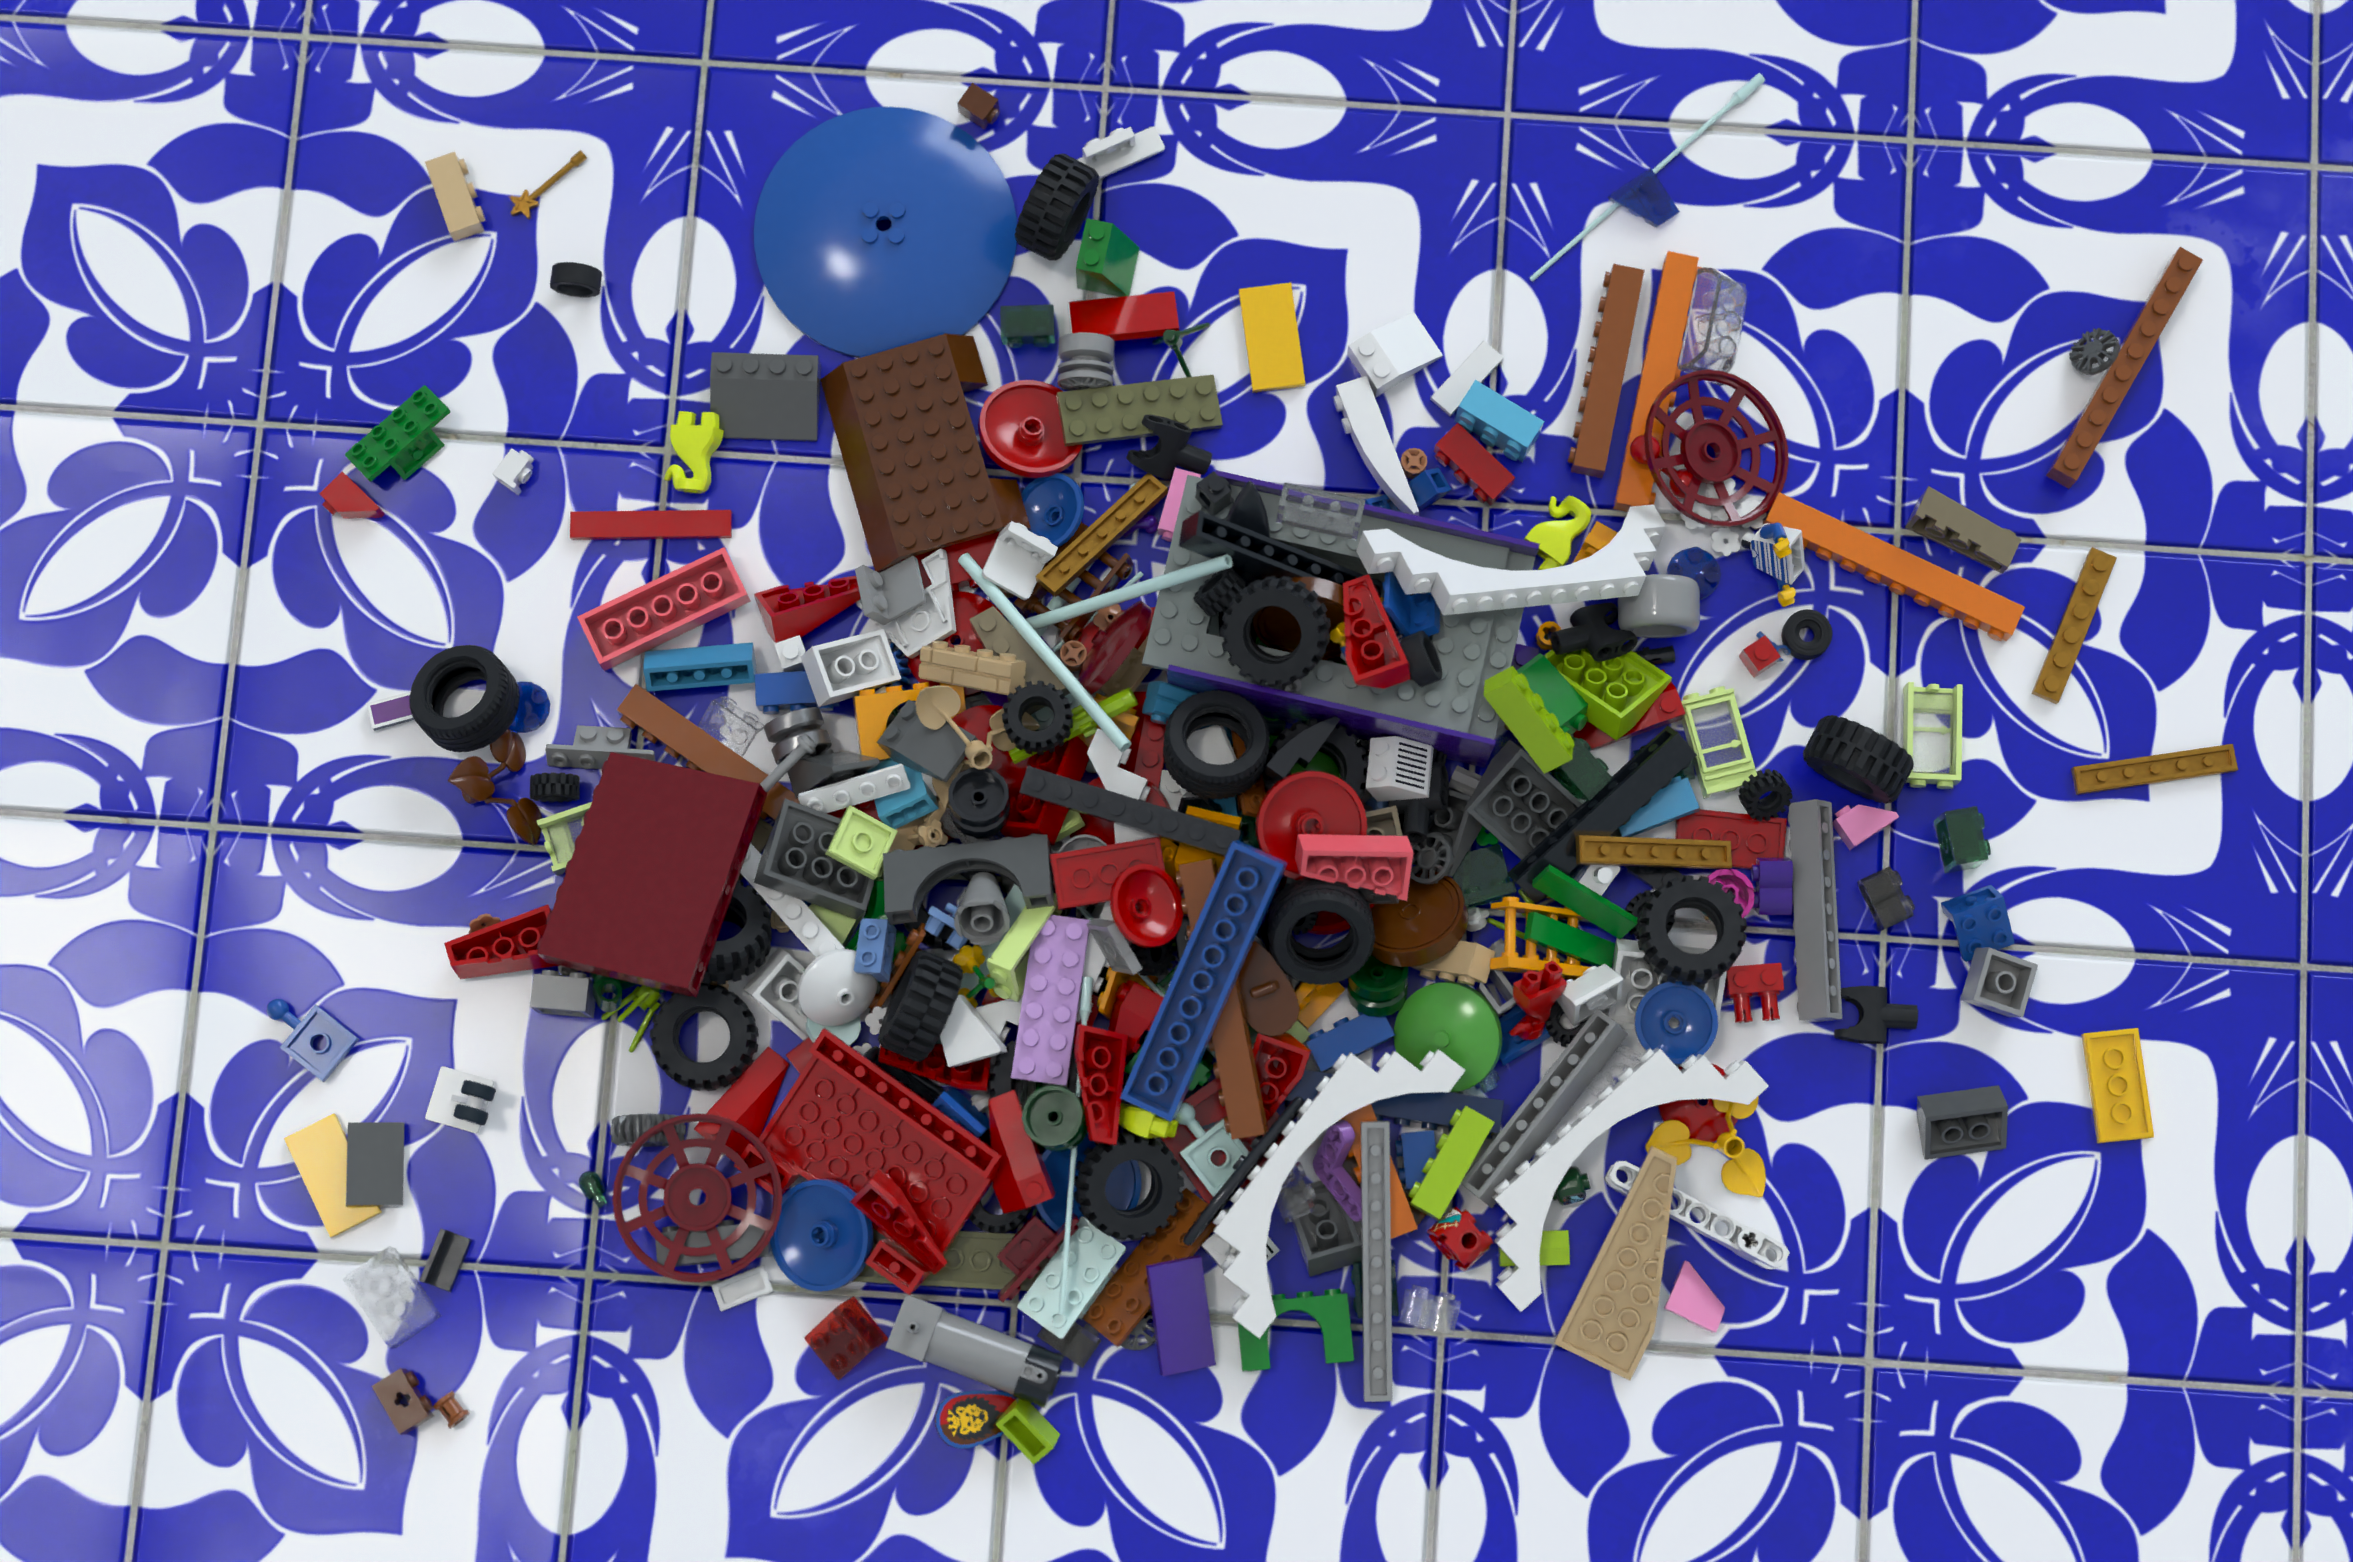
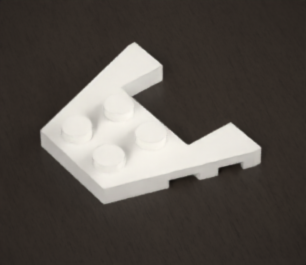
[856,548,957,659]

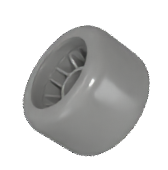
[1618,574,1700,638]

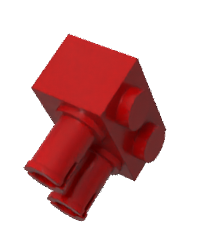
[1724,963,1784,1023]

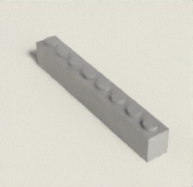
[1788,799,1842,1022]
[1461,1009,1628,1208]

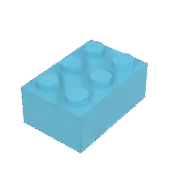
[1455,380,1544,462]

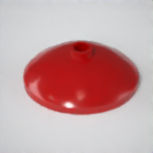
[1110,864,1183,948]
[1658,1063,1738,1142]

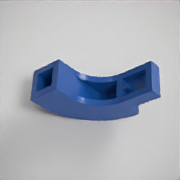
[1361,467,1452,512]

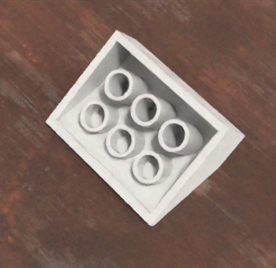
[1607,938,1727,1039]

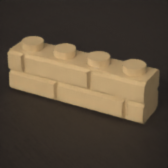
[919,641,1026,695]

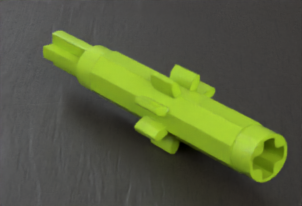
[1009,687,1138,764]

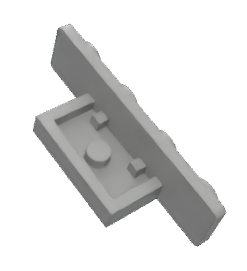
[545,725,655,769]

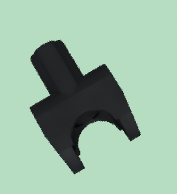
[1126,415,1212,480]
[1550,603,1638,662]
[1388,762,1449,842]
[1834,986,1918,1044]

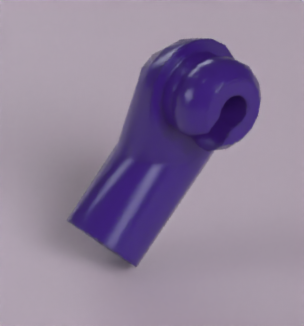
[1123,514,1159,538]

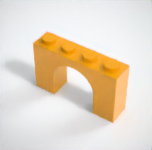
[853,682,966,760]

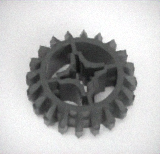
[610,1114,686,1147]

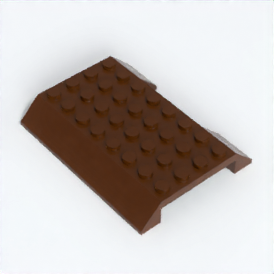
[820,333,1031,573]

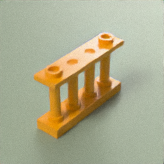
[1490,897,1590,980]

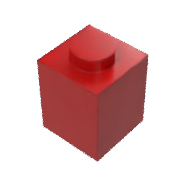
[1738,635,1781,678]

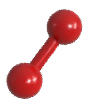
[1630,434,1693,499]

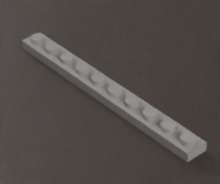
[1360,1121,1392,1402]

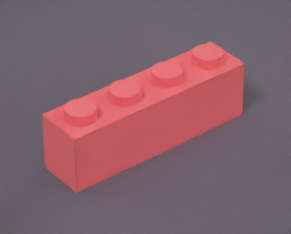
[1295,834,1413,901]

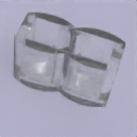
[1398,1285,1461,1335]

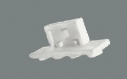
[1077,126,1165,180]
[798,764,911,813]

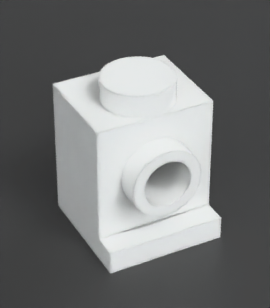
[492,448,534,495]

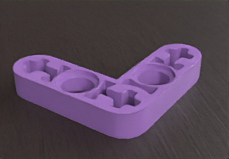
[1313,1120,1361,1222]

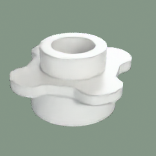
[1466,907,1490,931]

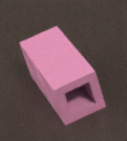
[1158,468,1201,542]

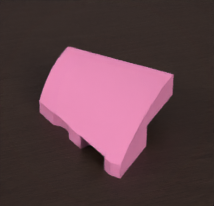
[1664,1261,1725,1333]

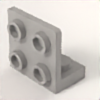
[855,556,926,625]

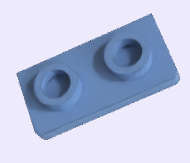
[854,918,897,982]

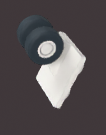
[425,1066,496,1133]

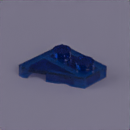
[1607,168,1680,228]

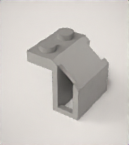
[1476,938,1517,1018]

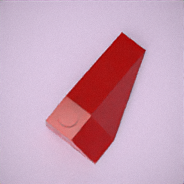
[1343,574,1410,689]
[754,576,861,643]
[1573,669,1686,754]
[1240,1032,1311,1143]
[879,1044,991,1092]
[694,1046,790,1163]
[850,1169,947,1275]

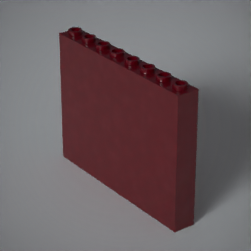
[537,752,767,997]

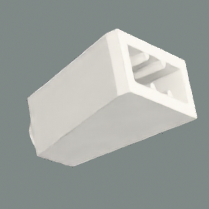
[940,995,1007,1067]

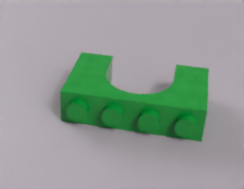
[1237,1289,1354,1372]

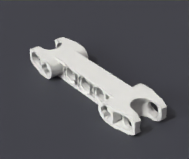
[1604,1161,1789,1270]

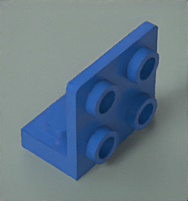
[1382,572,1440,637]
[1941,885,2014,962]
[932,1087,990,1139]

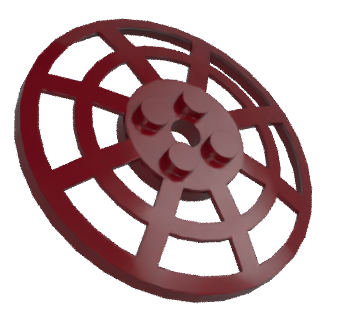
[1644,369,1789,528]
[612,1113,782,1283]

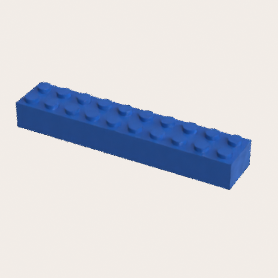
[1120,840,1288,1121]

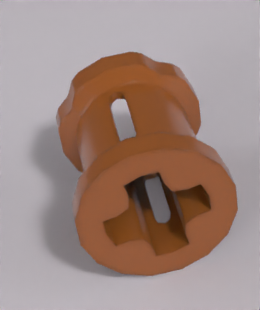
[433,1391,470,1429]

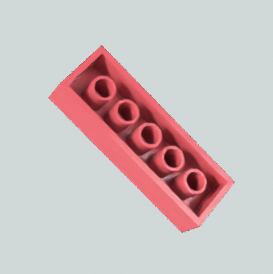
[577,547,751,671]

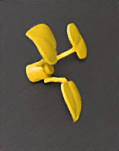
[1645,1096,1766,1197]

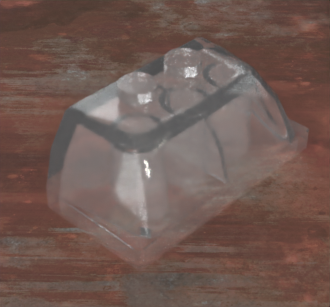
[1678,267,1748,386]

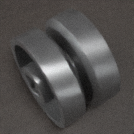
[763,707,832,765]

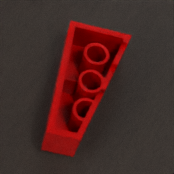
[1000,736,1089,846]
[444,904,559,979]

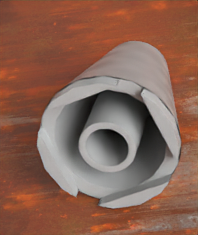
[954,872,1010,945]

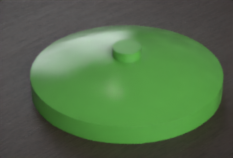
[1394,981,1502,1092]

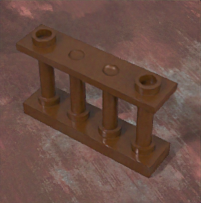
[1013,522,1134,645]

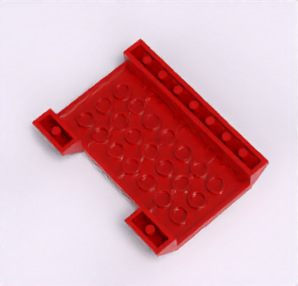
[734,1028,1002,1295]

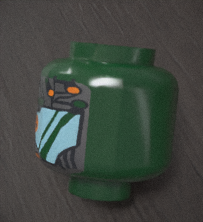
[1553,1166,1591,1205]

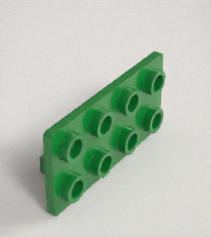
[345,385,451,482]

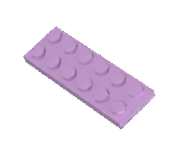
[1011,915,1090,1086]

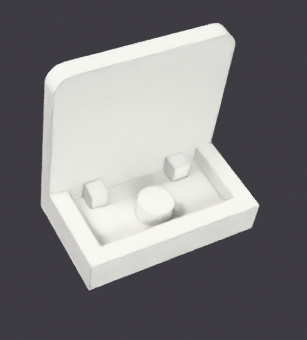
[982,521,1058,600]

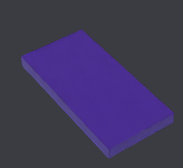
[1146,1255,1216,1376]

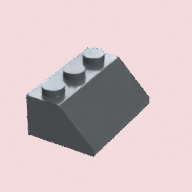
[1917,1085,2008,1160]

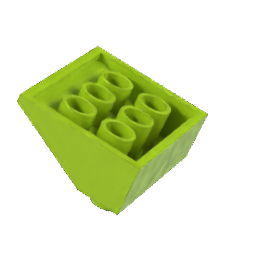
[1544,648,1672,741]

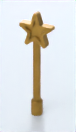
[510,150,587,220]

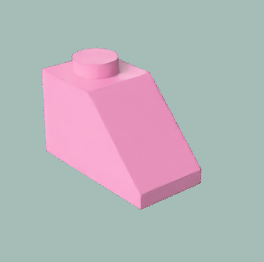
[1832,804,1899,850]

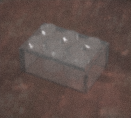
[342,1246,442,1349]

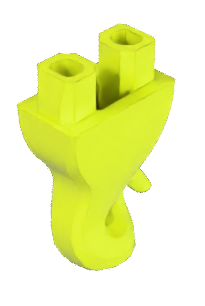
[664,411,724,493]
[1524,496,1591,570]
[1119,1103,1179,1138]

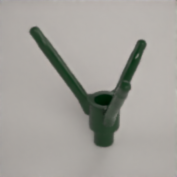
[1153,322,1210,377]

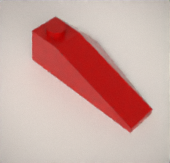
[1108,980,1164,1068]
[1075,1024,1128,1146]
[988,1089,1056,1213]

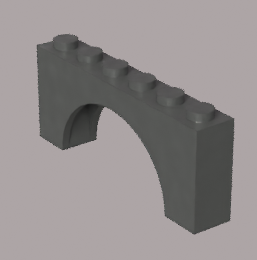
[883,834,1055,925]

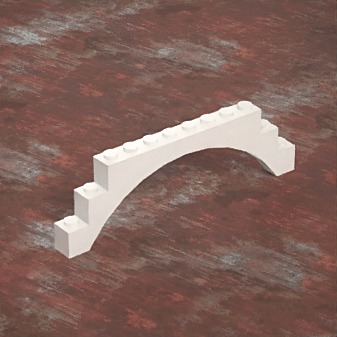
[1356,505,1667,615]
[976,728,1158,1043]
[1492,1048,1769,1312]
[1213,1049,1465,1338]

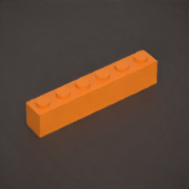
[1337,1104,1418,1239]

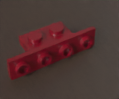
[996,1213,1079,1303]

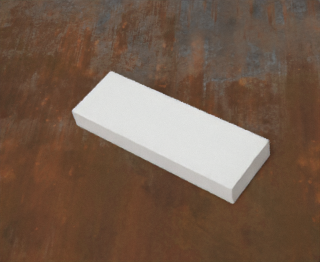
[1430,340,1504,416]

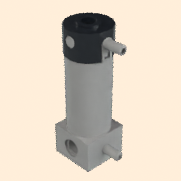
[886,1294,1065,1408]

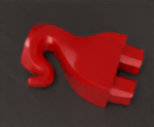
[1509,961,1567,1040]

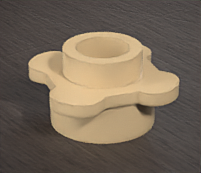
[918,820,948,848]

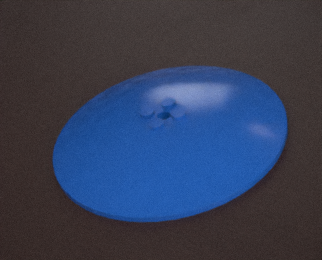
[754,107,1017,358]

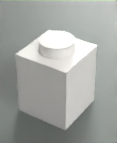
[774,635,806,672]

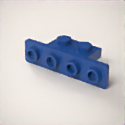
[1499,1005,1550,1066]

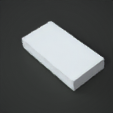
[711,1265,774,1312]

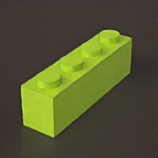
[1483,666,1574,774]
[1408,1106,1495,1221]

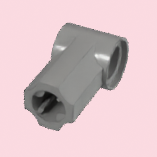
[1449,766,1482,796]

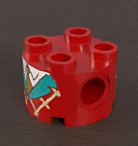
[1427,1207,1493,1271]

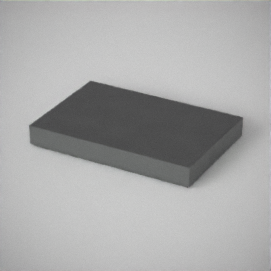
[346,1122,404,1207]

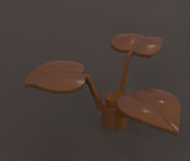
[448,727,542,846]

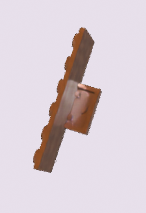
[1082,1188,1217,1347]

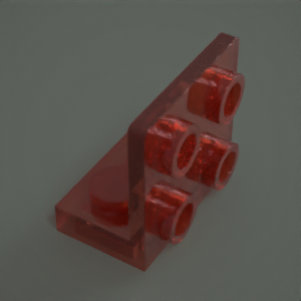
[804,1296,888,1380]

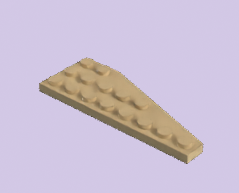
[1554,1146,1677,1380]

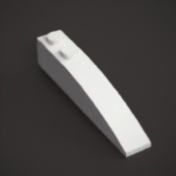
[1333,376,1419,516]

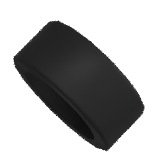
[550,262,602,297]
[1401,631,1442,687]

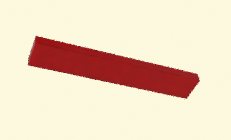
[570,510,732,540]

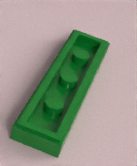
[1532,864,1637,939]
[1524,911,1615,969]

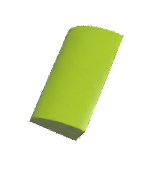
[996,1398,1060,1464]

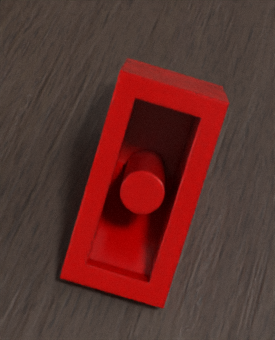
[319,471,385,518]

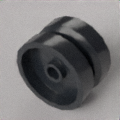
[948,767,1010,838]

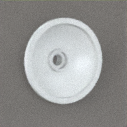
[797,949,877,1026]

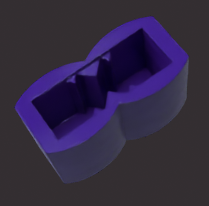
[1751,857,1793,915]

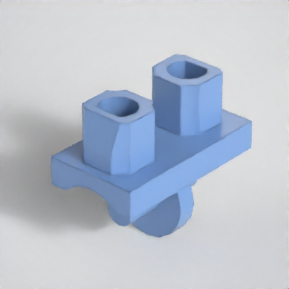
[925,902,969,951]

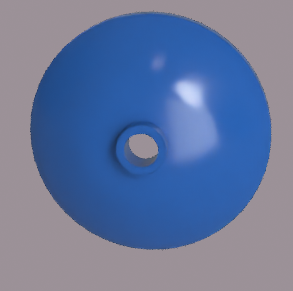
[1021,473,1084,547]
[1634,981,1718,1064]

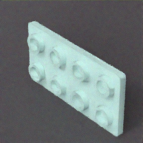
[1018,1217,1126,1339]

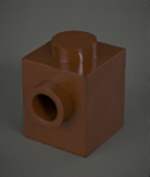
[957,83,1000,129]

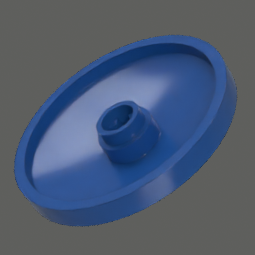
[1035,1133,1142,1231]
[770,1179,873,1292]

